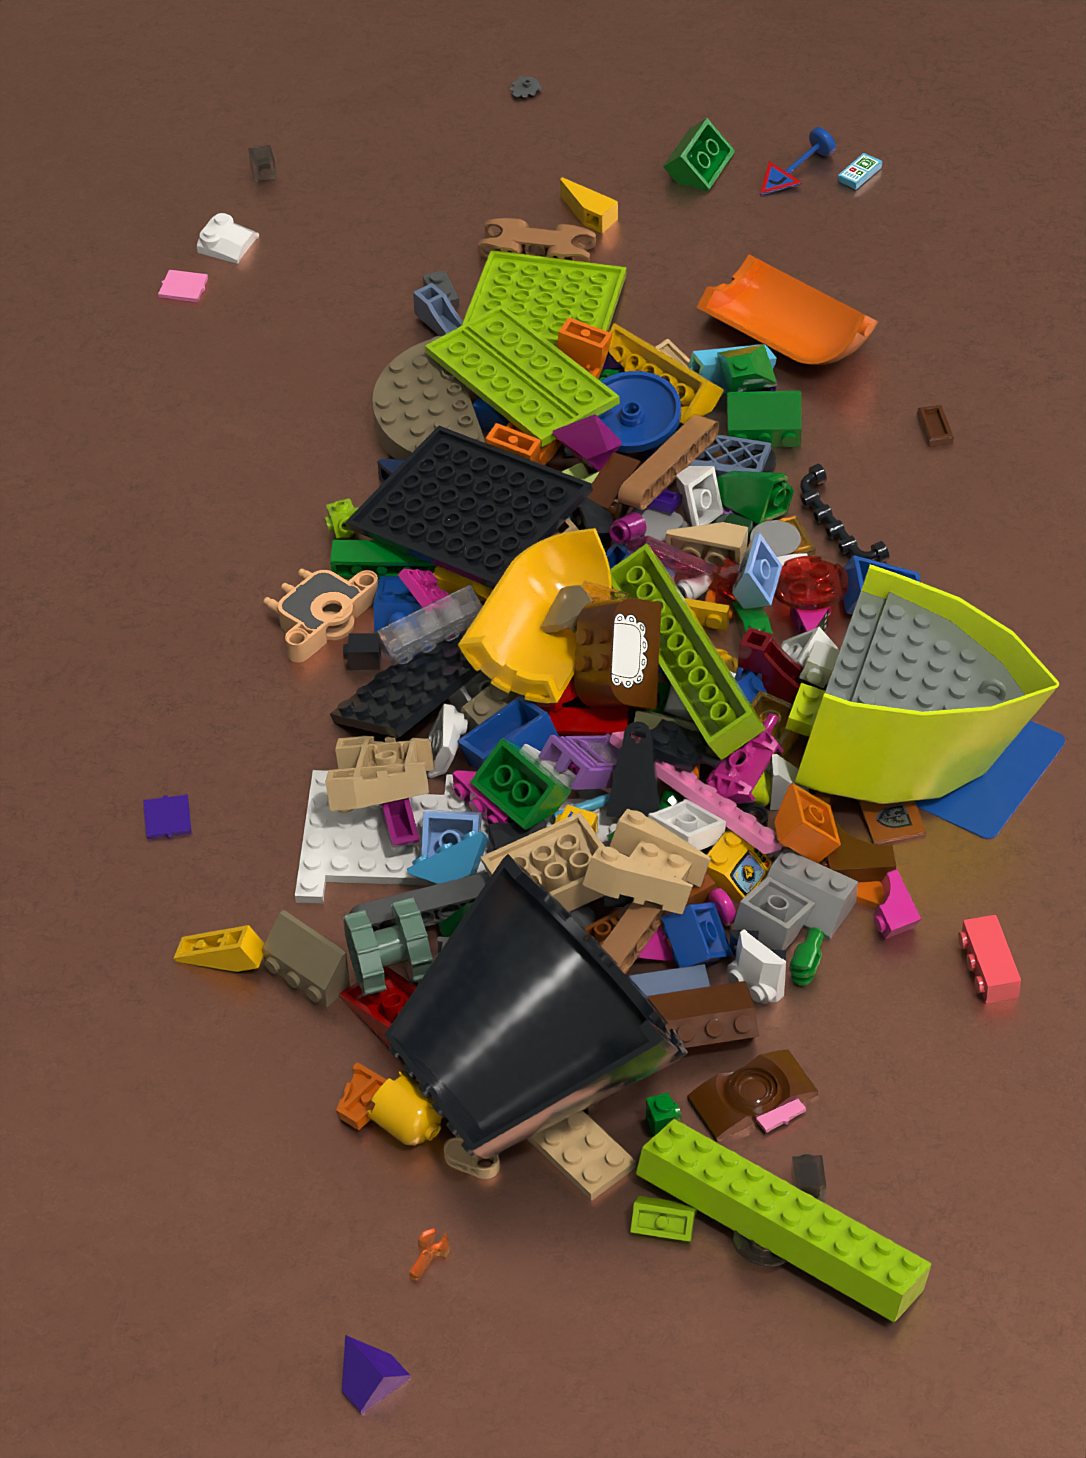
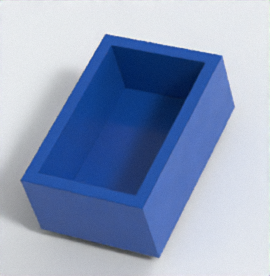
[457,695,559,771]

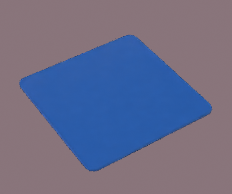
[915,720,1065,839]

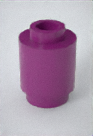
[609,513,647,544]

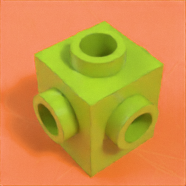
[325,498,359,538]

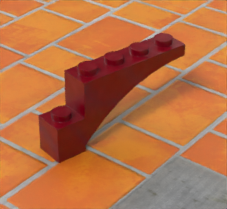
[738,627,828,707]

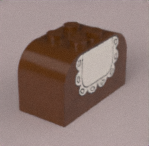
[574,598,662,711]

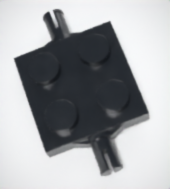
[632,719,721,773]

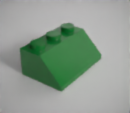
[663,118,735,191]
[726,391,802,448]
[470,738,571,830]

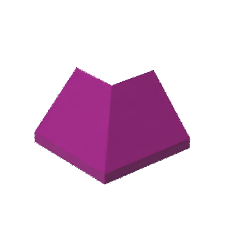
[553,414,621,472]

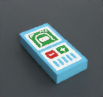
[838,153,882,190]

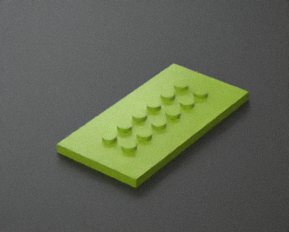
[425,304,620,447]

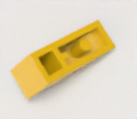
[173,925,265,972]

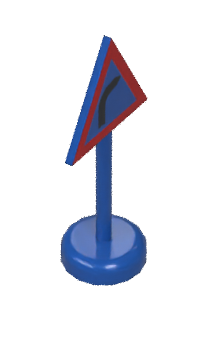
[760,127,836,195]

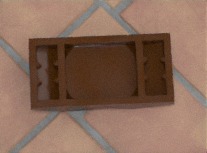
[687,1049,818,1142]

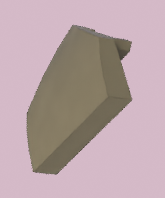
[541,585,593,634]

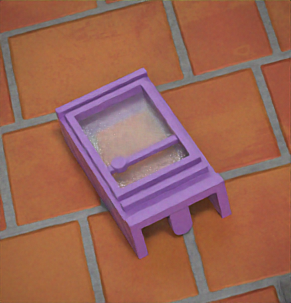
[538,734,619,790]

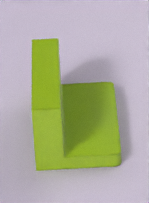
[631,1196,697,1242]

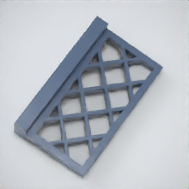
[674,428,772,481]

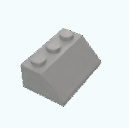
[766,848,858,940]

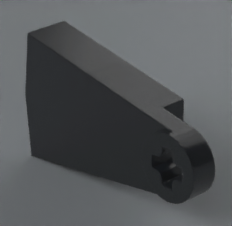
[606,721,661,818]

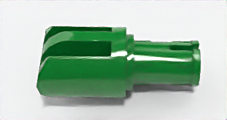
[789,927,825,986]

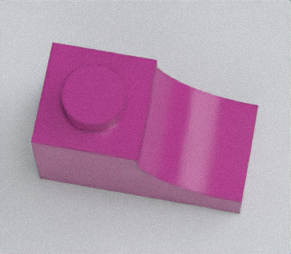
[873,870,921,939]

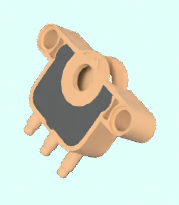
[263,569,378,663]

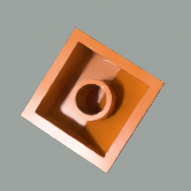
[774,783,841,863]

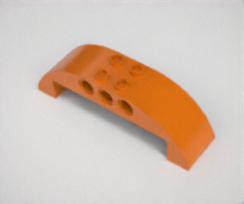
[485,317,612,465]

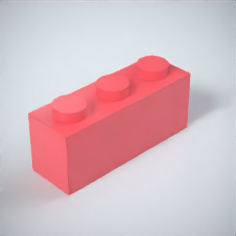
[958,915,1021,1004]

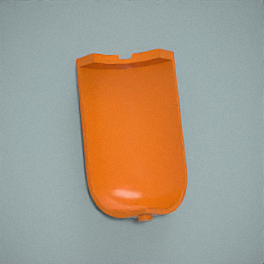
[696,254,879,365]

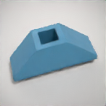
[407,830,488,884]

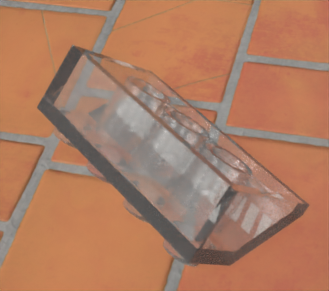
[377,585,483,666]

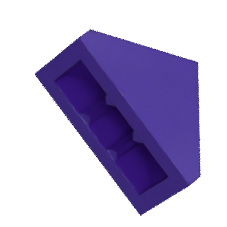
[342,1335,411,1414]

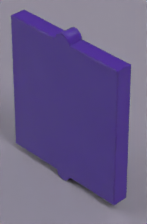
[143,794,192,839]

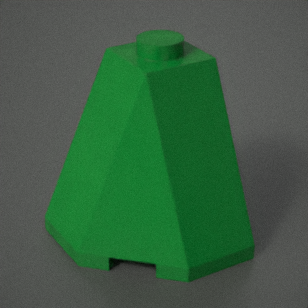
[717,471,794,524]

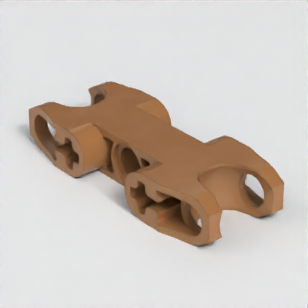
[478,218,596,263]

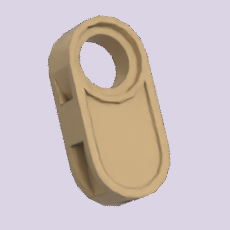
[444,1137,500,1179]

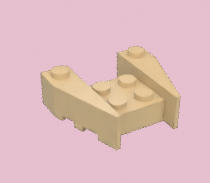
[325,736,435,813]
[582,809,711,914]

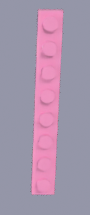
[609,731,783,854]

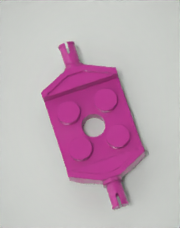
[706,713,784,804]

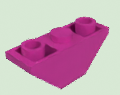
[452,770,511,825]

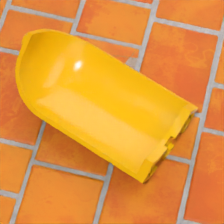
[458,528,612,703]

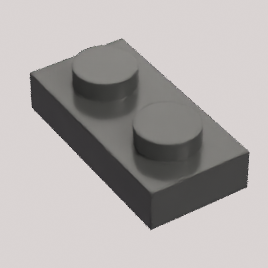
[423,270,459,307]

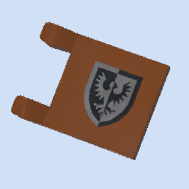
[856,799,926,844]

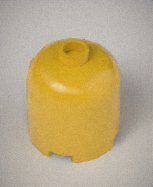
[367,1071,442,1146]

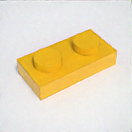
[684,598,729,631]

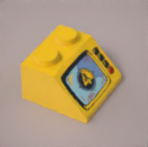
[706,828,773,903]

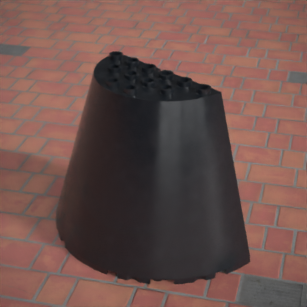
[385,854,688,1159]

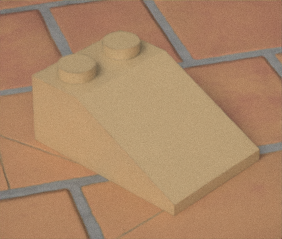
[666,522,748,583]

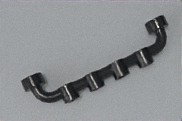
[800,463,890,563]

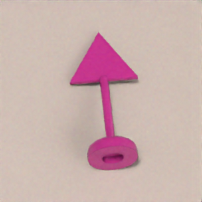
[637,888,736,962]

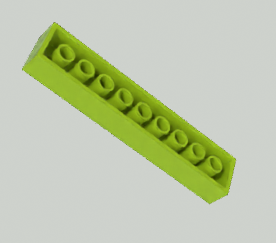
[610,543,766,760]
[636,1119,932,1323]

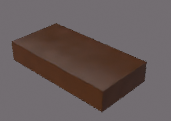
[917,405,954,447]

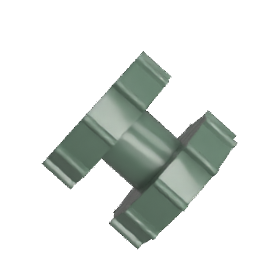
[342,897,433,996]

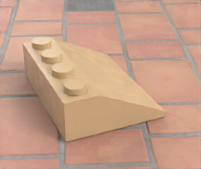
[481,812,605,912]

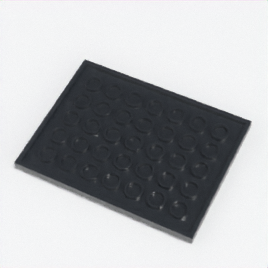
[346,426,593,589]

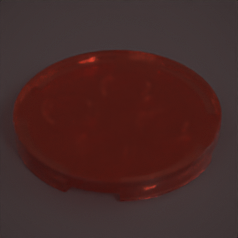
[774,556,848,610]

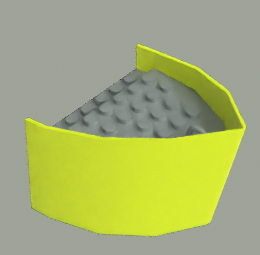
[785,564,1059,804]

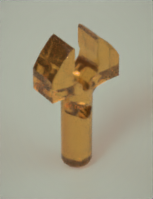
[409,1228,449,1280]

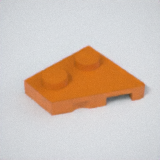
[336,1062,387,1130]

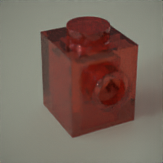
[708,557,740,602]

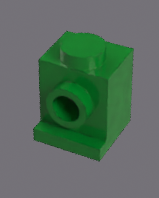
[646,1092,681,1137]

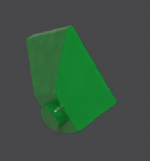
[717,344,777,392]

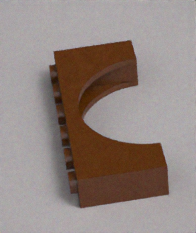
[809,788,897,883]

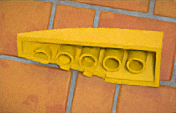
[608,323,724,424]

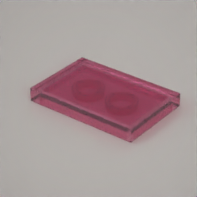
[626,535,715,579]

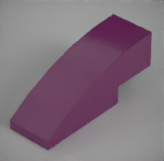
[379,798,420,847]

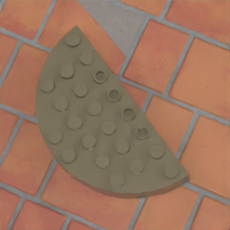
[372,336,485,460]

